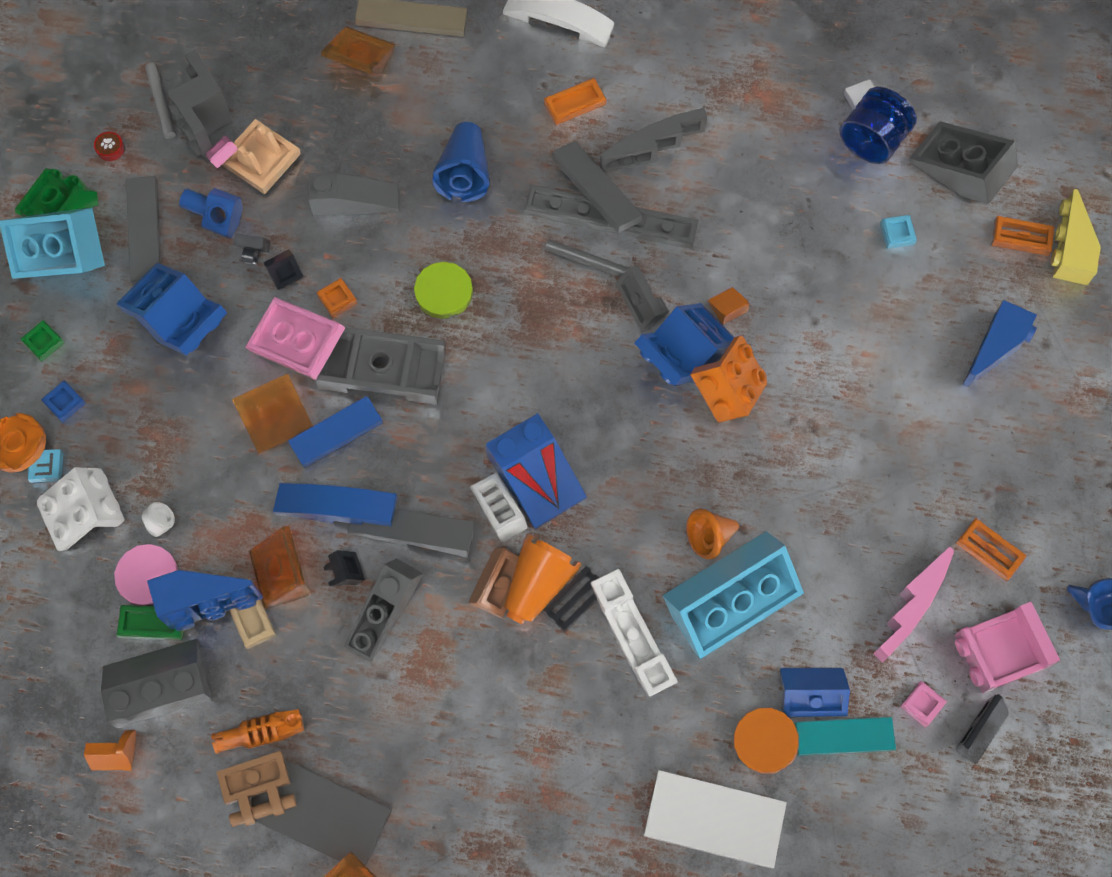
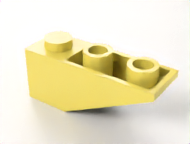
[1050,189,1101,285]

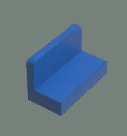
[780,668,850,717]

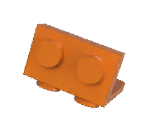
[690,335,767,423]

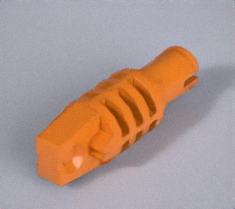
[211,710,304,754]

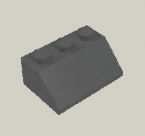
[101,639,212,728]

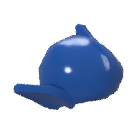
[1067,578,1112,630]

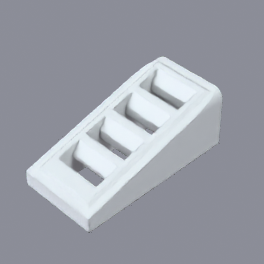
[470,472,528,542]

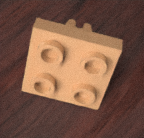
[222,119,301,194]

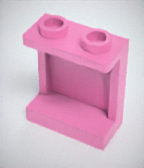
[955,602,1060,694]

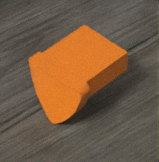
[84,730,136,771]

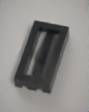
[542,565,599,633]

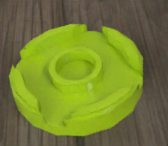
[414,262,473,319]

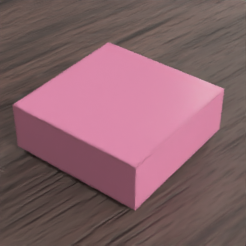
[206,136,238,168]
[900,681,947,728]

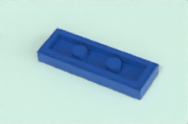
[288,396,383,468]

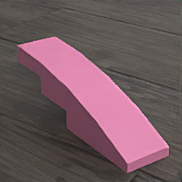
[873,547,954,663]

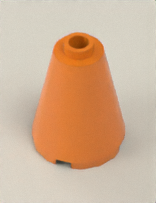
[504,533,582,625]

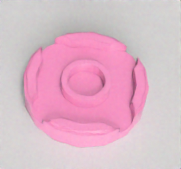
[114,544,178,606]

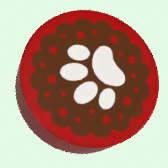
[94,131,125,161]

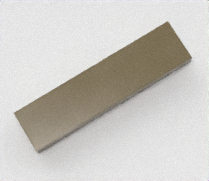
[355,0,468,37]

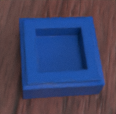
[41,380,86,423]

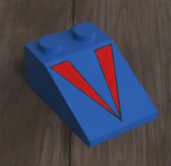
[486,413,587,529]

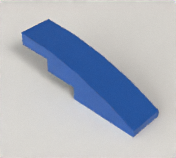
[273,483,398,527]

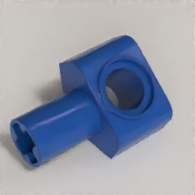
[179,188,243,238]

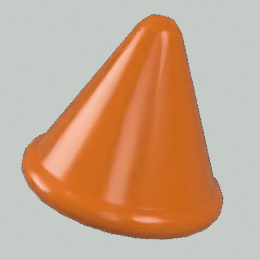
[686,508,739,560]

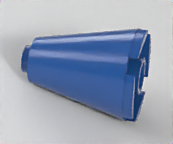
[432,122,490,202]

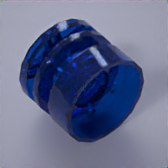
[839,86,917,165]

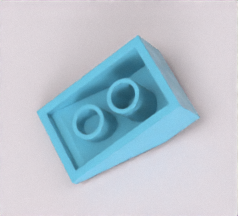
[0,208,105,279]

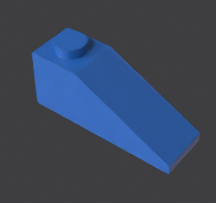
[963,300,1037,387]

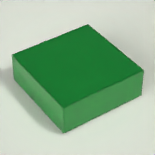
[20,320,65,362]

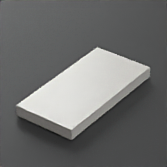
[644,770,787,869]

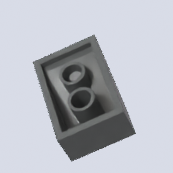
[909,121,1018,204]

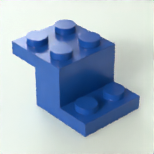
[116,263,227,356]
[634,303,734,386]

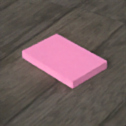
[245,297,345,380]

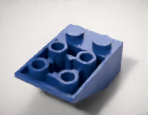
[147,570,263,631]

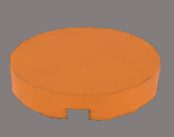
[0,413,46,473]
[734,708,799,774]

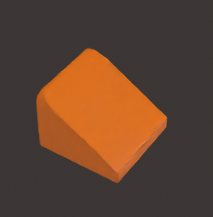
[707,287,750,325]

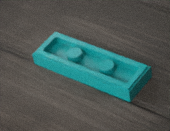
[794,717,896,756]

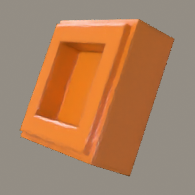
[316,278,358,319]

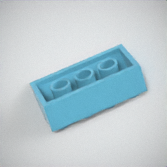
[662,531,804,659]

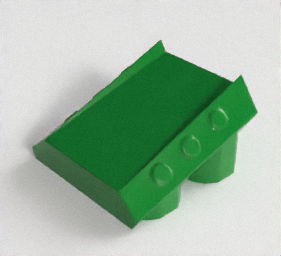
[15,168,99,217]

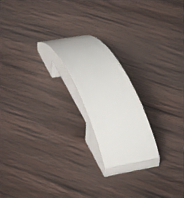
[503,0,614,47]
[591,569,678,697]

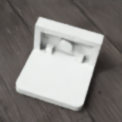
[37,467,125,551]

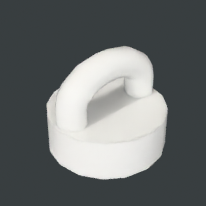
[142,502,175,537]

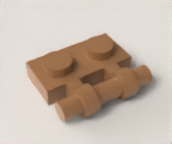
[217,750,297,828]

